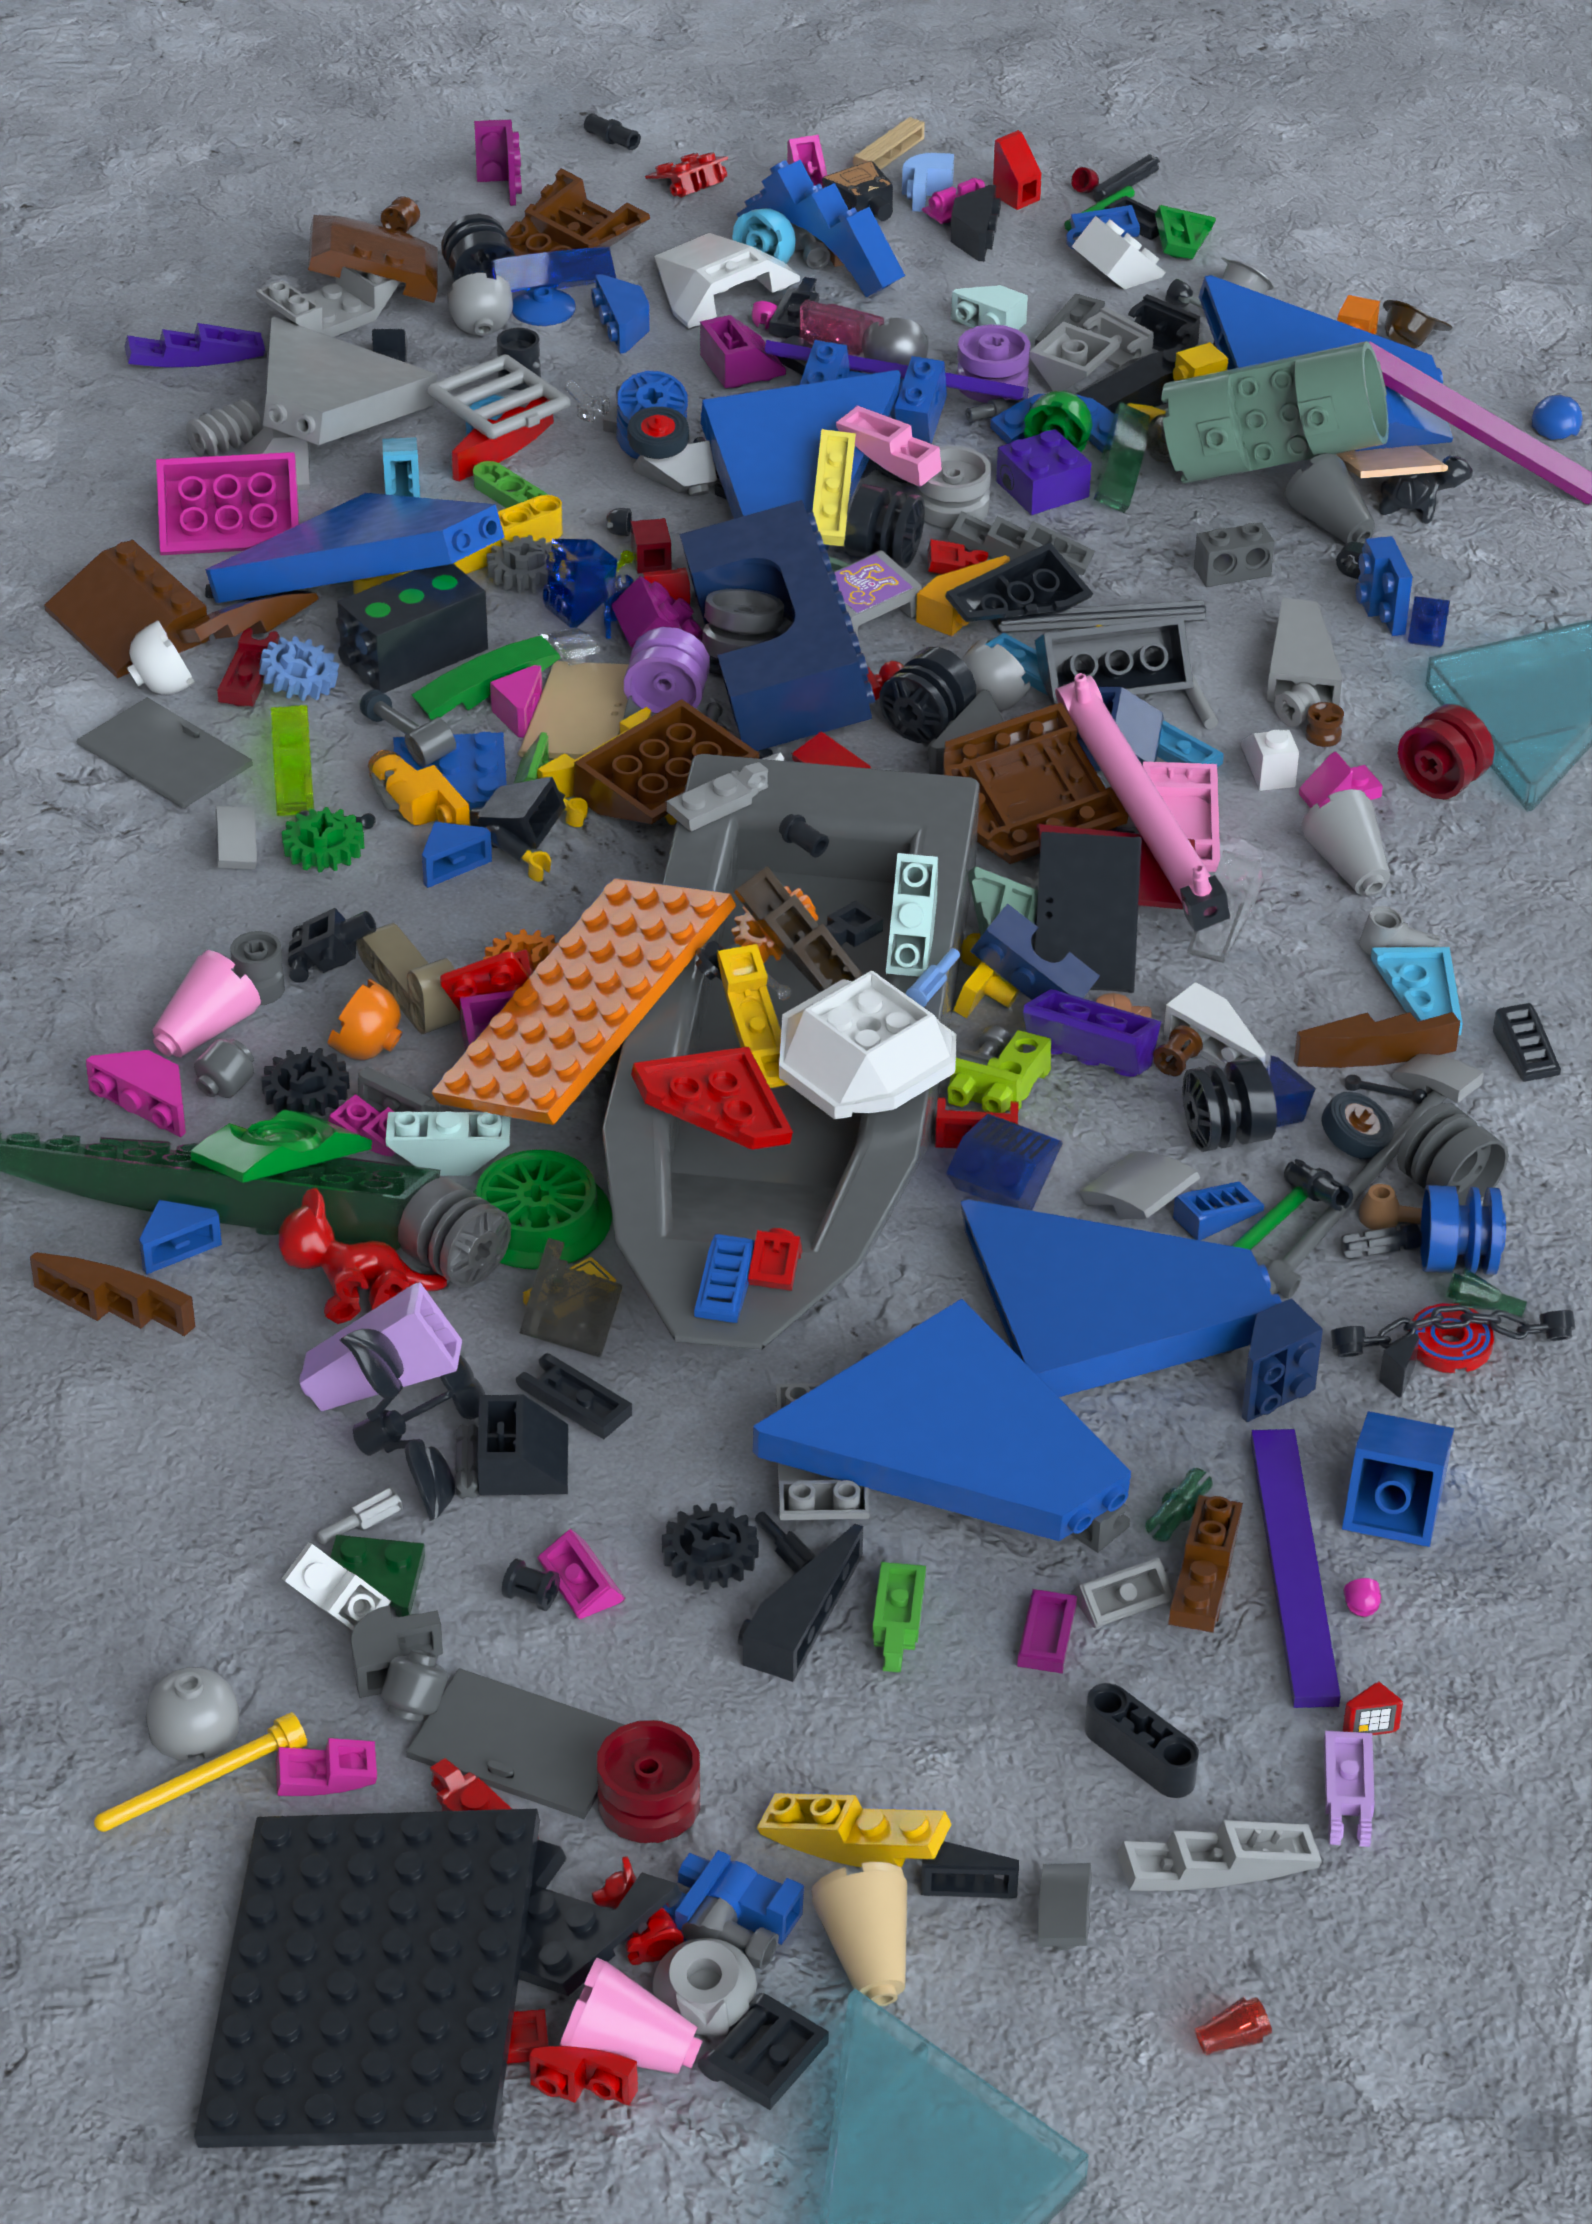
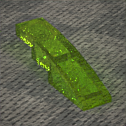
[271,705,314,816]

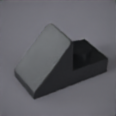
[372,329,408,363]

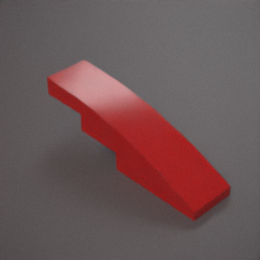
[452,396,554,481]

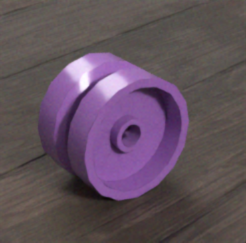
[957,324,1030,403]
[624,627,710,713]

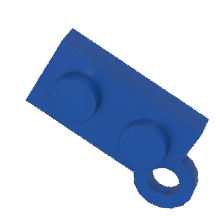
[1066,205,1140,250]

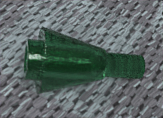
[1446,1268,1527,1317]

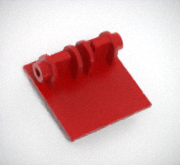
[645,152,728,198]

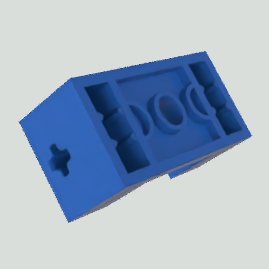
[800,340,947,444]

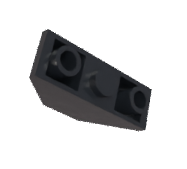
[950,185,1001,262]

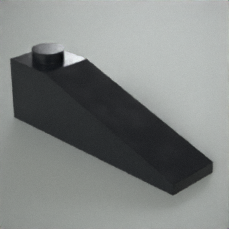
[738,1524,863,1682]

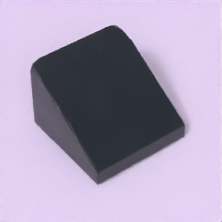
[1379,1333,1419,1398]

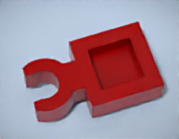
[927,539,988,575]

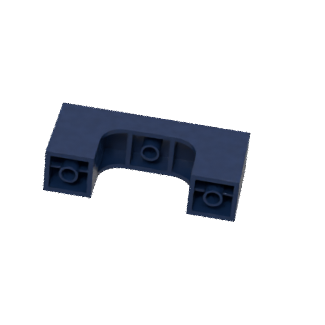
[679,500,875,751]

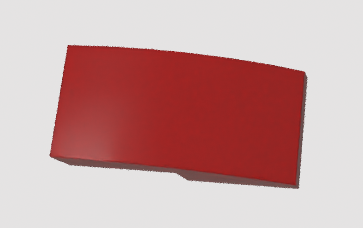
[529,2046,638,2106]

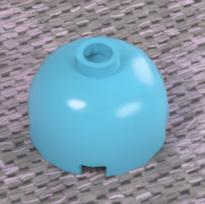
[732,208,796,264]

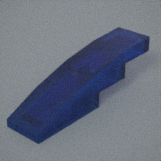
[491,247,616,292]

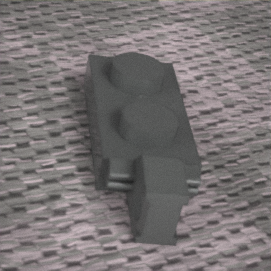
[358,1067,455,1113]

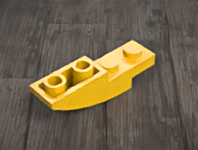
[757,1793,951,1868]

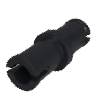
[584,113,641,150]
[1284,1159,1353,1211]

